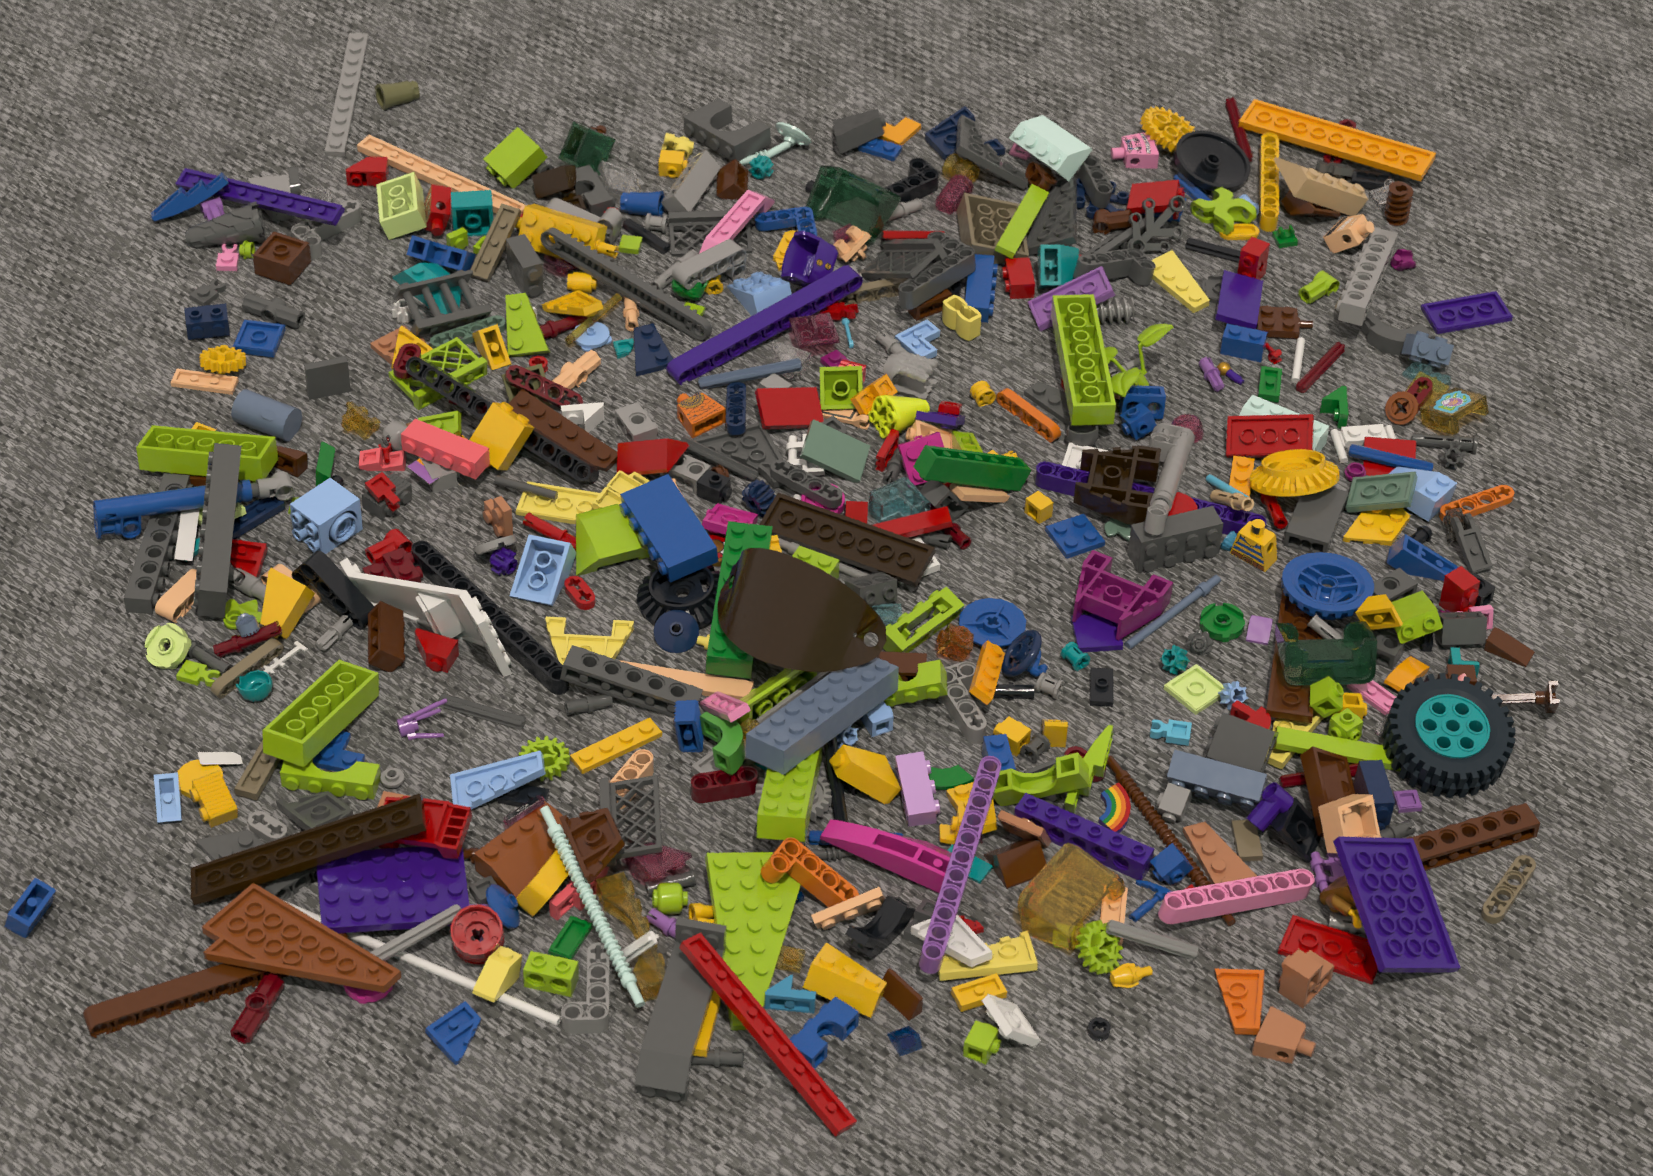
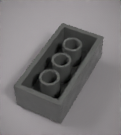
[1128,506,1223,573]

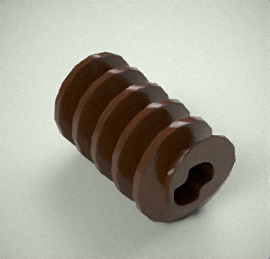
[1384,181,1414,226]

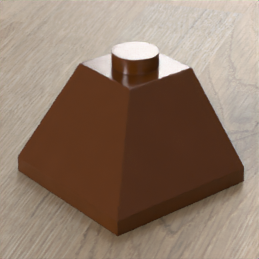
[1281,190,1341,217]

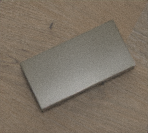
[1231,820,1263,861]

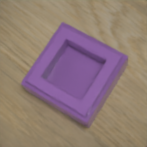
[1393,790,1422,813]

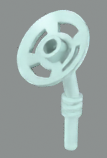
[739,122,811,165]

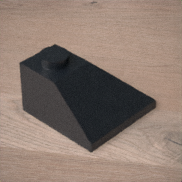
[1270,797,1321,863]

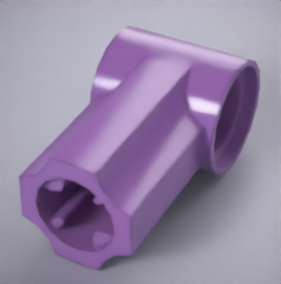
[199,197,224,221]

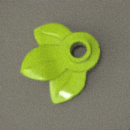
[223,599,262,629]

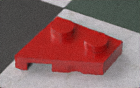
[230,539,268,578]

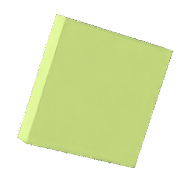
[1164,664,1224,715]

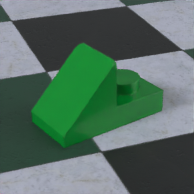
[1320,386,1348,428]

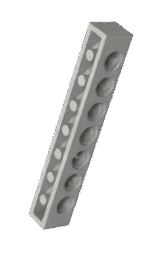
[1336,227,1398,326]

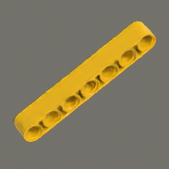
[1259,133,1279,232]

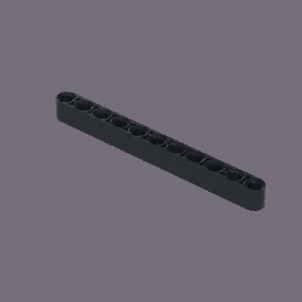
[406,356,599,483]
[411,541,569,695]

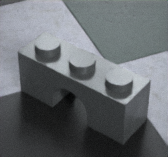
[574,165,615,217]

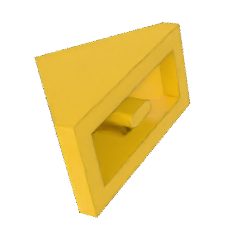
[1042,719,1068,747]

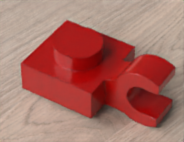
[365,472,400,512]

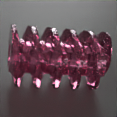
[935,175,974,215]

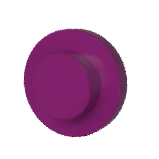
[1344,462,1366,481]

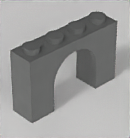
[683,98,771,161]

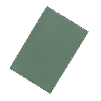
[800,419,870,483]
[1345,472,1418,513]

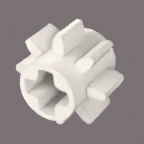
[392,299,418,323]

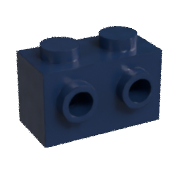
[184,303,230,340]

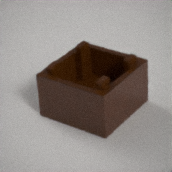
[253,231,311,285]

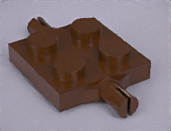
[1256,305,1313,339]

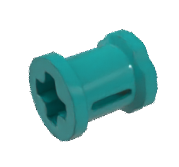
[1061,641,1091,671]

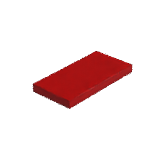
[1226,414,1314,458]
[1278,915,1378,985]

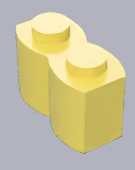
[942,295,981,341]

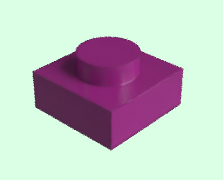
[820,350,850,367]

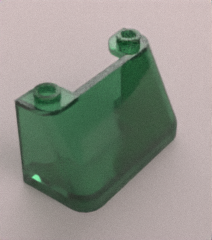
[805,165,901,244]
[1275,621,1377,685]

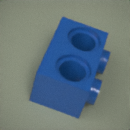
[1119,385,1166,419]

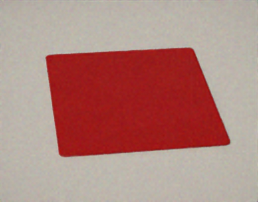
[1363,436,1416,476]

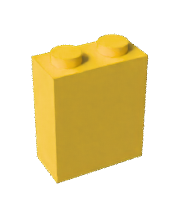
[469,402,534,470]

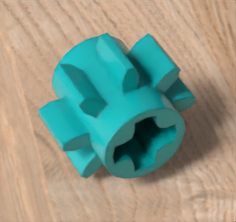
[749,154,774,179]
[1160,645,1190,675]

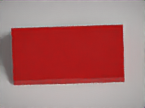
[617,438,689,475]

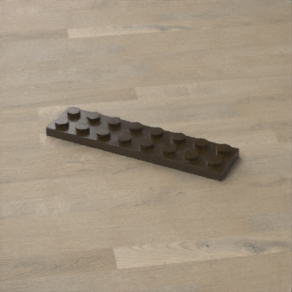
[759,493,936,587]

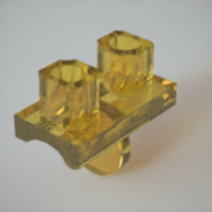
[341,401,380,441]

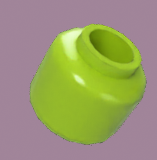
[652,883,688,915]

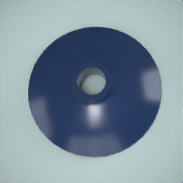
[654,610,699,653]

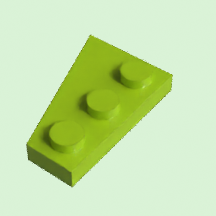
[505,293,551,357]

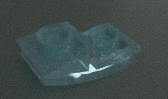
[1402,362,1451,393]

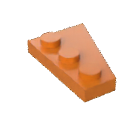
[1215,969,1265,1035]

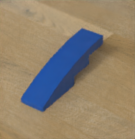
[151,172,228,221]

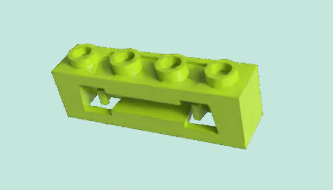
[883,586,965,653]

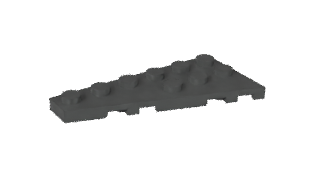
[1027,175,1077,255]

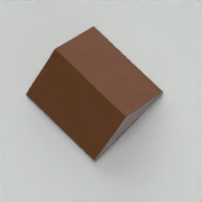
[984,838,1049,889]

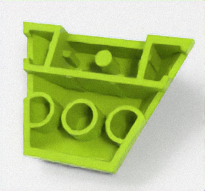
[576,504,650,576]

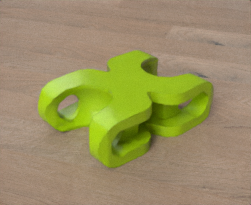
[1190,187,1257,235]

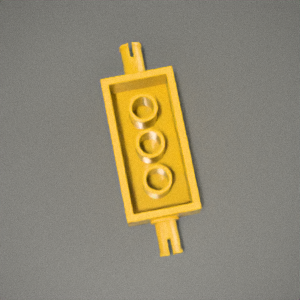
[515,204,619,260]

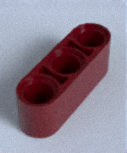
[691,766,758,803]

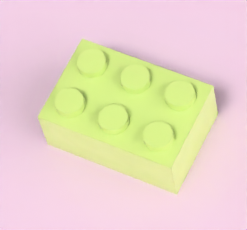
[377,172,427,240]

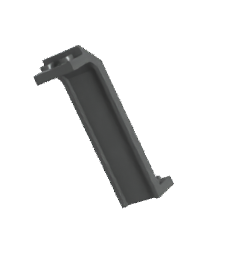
[635,917,726,1102]

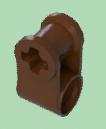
[1025,162,1057,191]

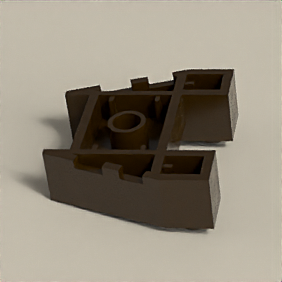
[1073,445,1161,525]

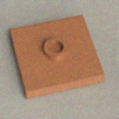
[998,810,1051,848]

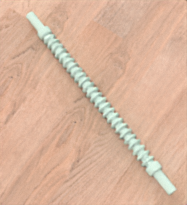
[540,806,645,1008]

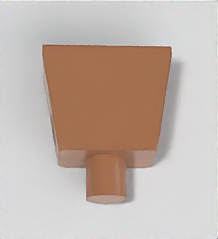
[1252,1006,1316,1064]

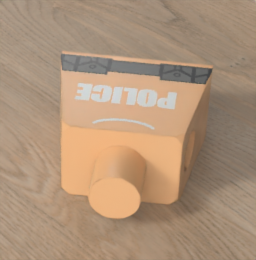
[1323,214,1374,253]

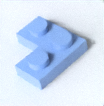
[895,319,940,359]

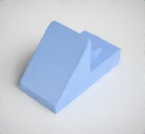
[154,773,182,823]

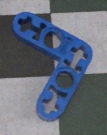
[755,207,817,236]

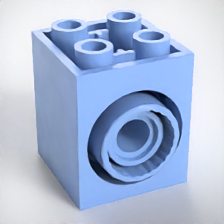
[290,478,363,554]

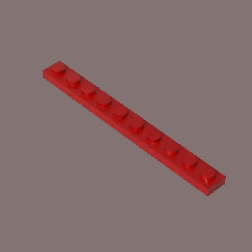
[679,932,857,1137]

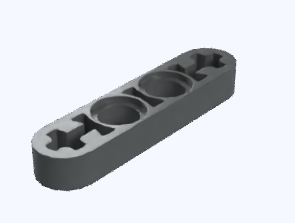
[770,459,842,508]

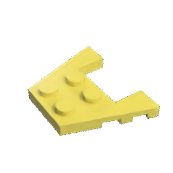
[545,617,634,665]

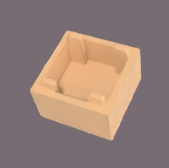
[1318,794,1381,853]

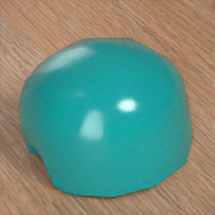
[236,670,273,702]

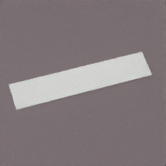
[174,508,200,561]

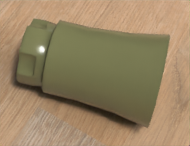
[375,81,420,110]

